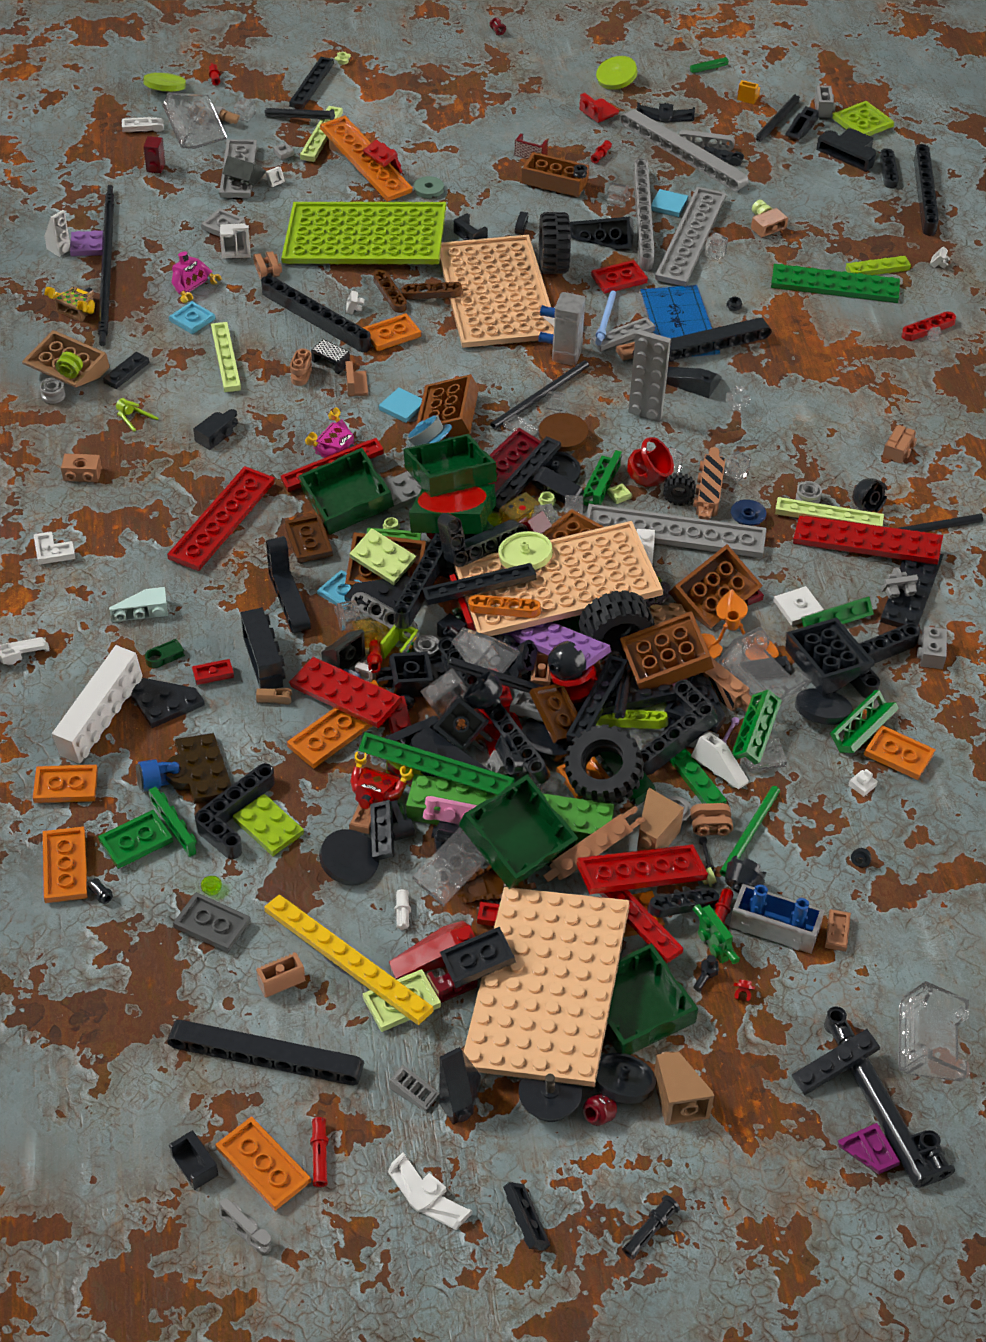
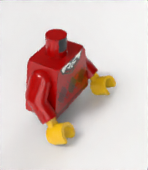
[350,751,413,809]

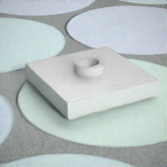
[773,586,824,626]

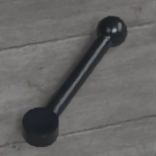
[699,837,714,871]

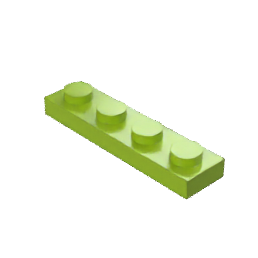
[845,256,911,275]

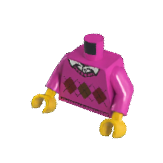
[171,252,222,303]
[305,407,356,458]

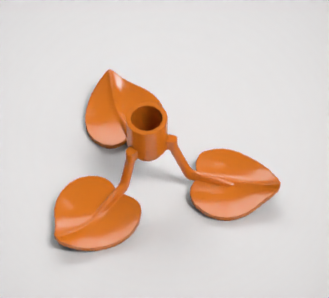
[702,589,779,661]

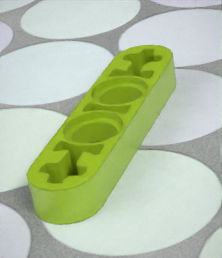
[596,710,669,729]

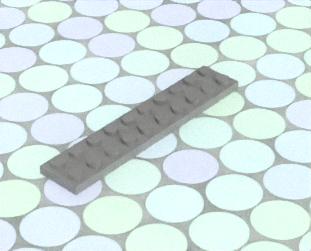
[655,187,726,287]
[586,504,766,558]

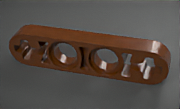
[373,270,407,313]
[401,282,463,300]

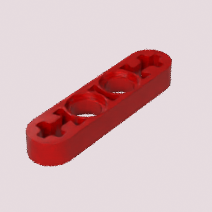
[901,311,956,341]

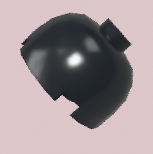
[852,478,888,513]
[548,641,586,681]
[463,670,503,709]

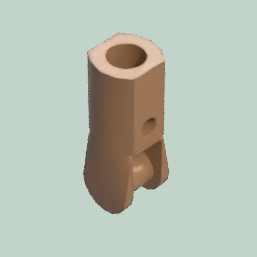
[256,688,292,705]

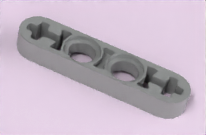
[678,130,735,151]
[351,592,418,637]

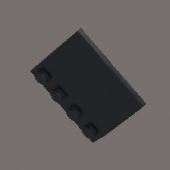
[785,618,875,695]

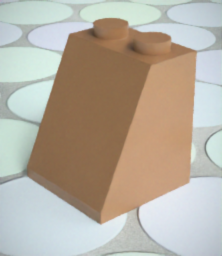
[637,788,684,851]
[654,1052,714,1126]

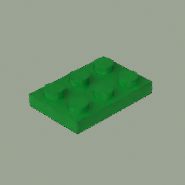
[98,809,173,869]

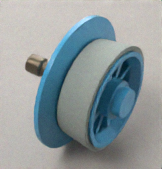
[407,415,452,446]

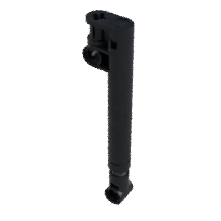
[824,1006,955,1188]

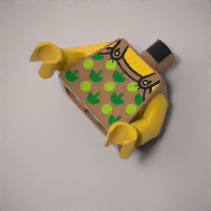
[44,287,95,322]

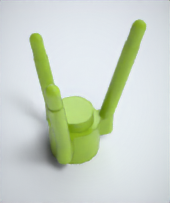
[116,398,159,432]

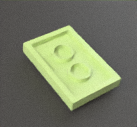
[349,528,416,585]
[363,969,441,1032]

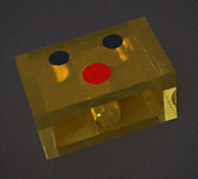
[499,492,540,523]

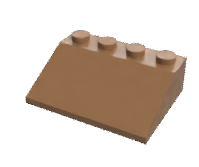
[22,330,110,387]

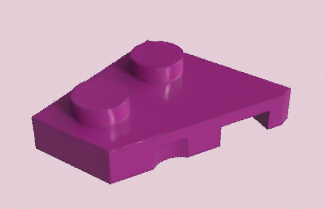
[838,1123,899,1175]

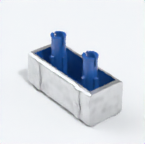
[538,292,586,366]
[730,884,825,954]

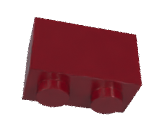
[143,136,165,174]

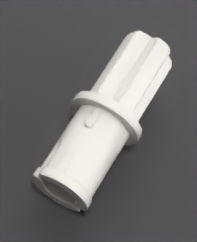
[394,889,411,930]

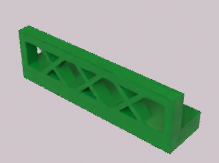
[579,450,622,506]
[732,689,782,765]
[830,690,899,753]

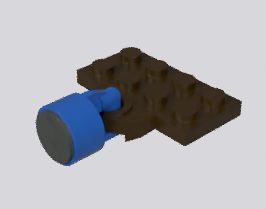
[136,733,232,804]

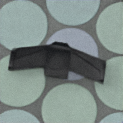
[637,103,695,123]

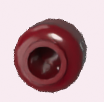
[583,1093,617,1126]

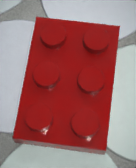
[591,260,648,294]

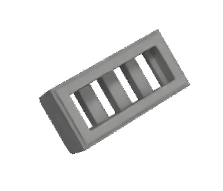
[389,1065,439,1112]

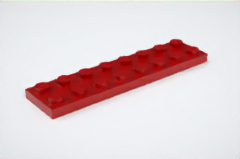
[167,466,275,571]
[793,515,943,565]

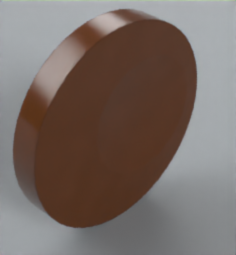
[538,413,589,452]

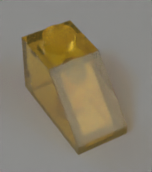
[352,618,390,648]

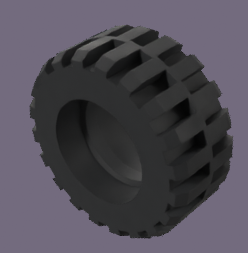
[539,212,571,274]
[579,590,655,660]
[564,725,644,804]

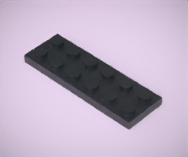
[880,553,944,627]

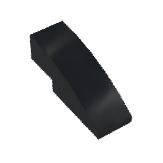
[785,106,819,140]

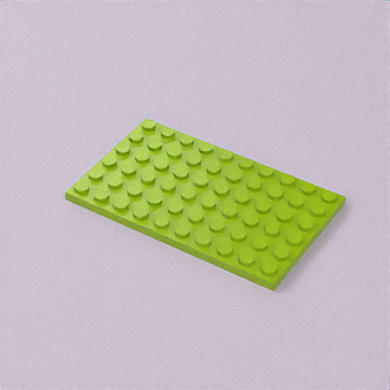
[281,202,446,265]

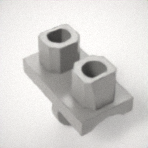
[881,568,918,599]

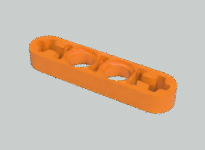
[468,595,541,618]

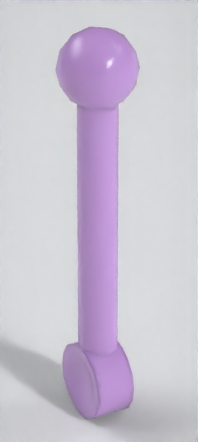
[721,717,739,744]

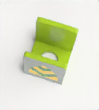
[380,624,419,659]

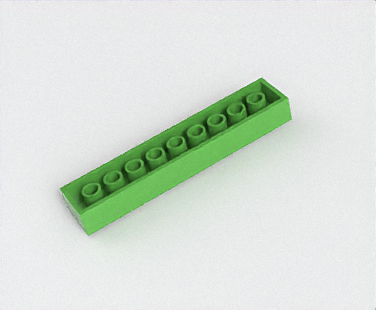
[406,774,615,851]

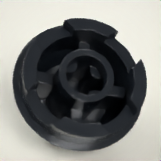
[725,856,767,893]

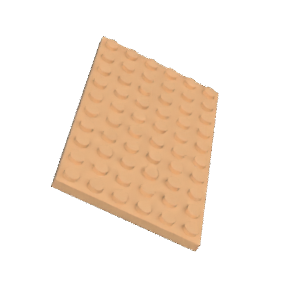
[440,235,554,348]
[454,521,663,639]
[464,887,630,1087]

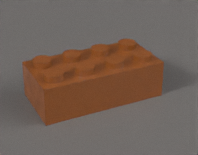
[522,152,590,197]

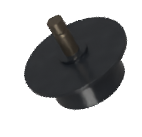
[519,1073,582,1122]

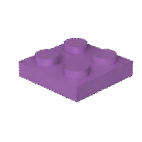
[70,230,103,256]

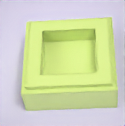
[607,483,632,504]

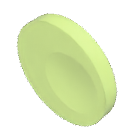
[498,531,553,570]

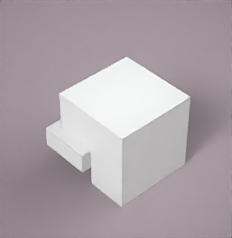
[220,224,251,258]

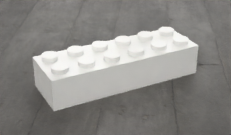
[52,645,142,764]

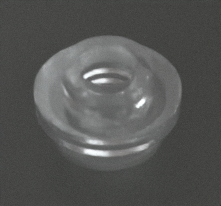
[927,327,942,342]

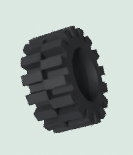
[663,473,696,506]

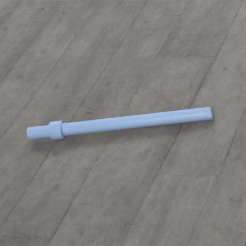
[595,291,616,346]

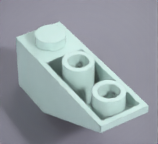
[109,587,168,622]

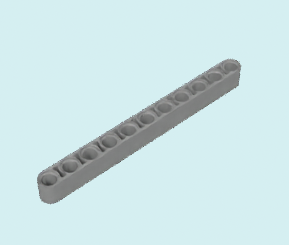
[620,109,749,191]
[633,158,654,271]

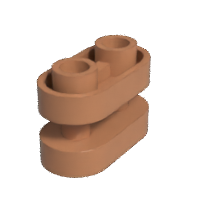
[253,251,282,280]
[290,348,312,386]
[690,803,733,836]

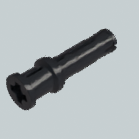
[622,1195,680,1259]

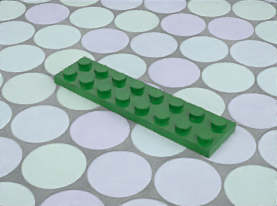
[771,264,900,303]

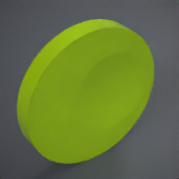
[596,56,638,90]
[143,73,186,91]

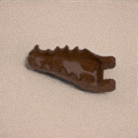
[456,865,537,903]

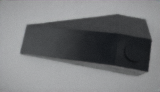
[570,216,634,250]
[666,367,722,399]
[439,1047,481,1125]

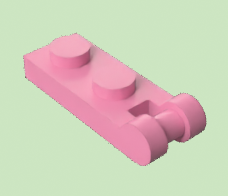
[423,796,477,824]

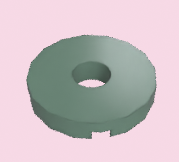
[414,176,444,199]

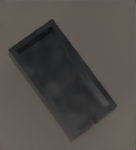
[240,607,286,689]

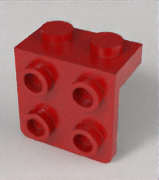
[579,93,619,123]
[363,139,402,174]

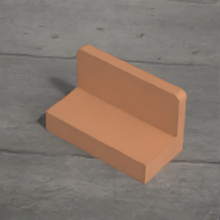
[346,361,368,396]

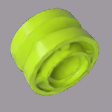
[55,352,83,379]

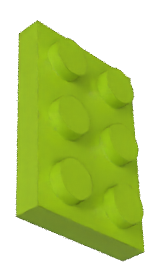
[233,794,304,857]

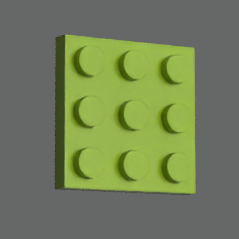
[832,101,894,136]

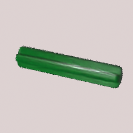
[690,57,729,73]

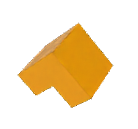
[737,80,760,104]

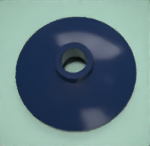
[731,499,766,526]

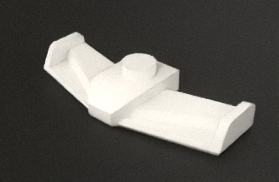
[0,637,50,665]
[388,1152,472,1230]

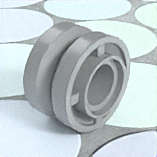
[40,378,65,404]
[796,481,822,504]
[413,634,440,658]

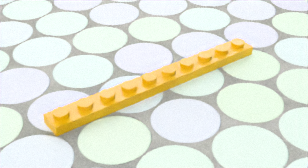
[264,894,434,1025]

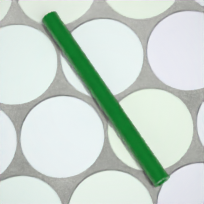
[719,786,780,877]

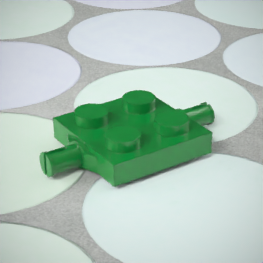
[693,904,740,964]

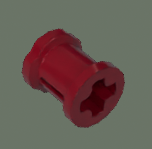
[489,17,506,35]

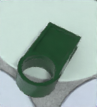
[145,639,185,668]

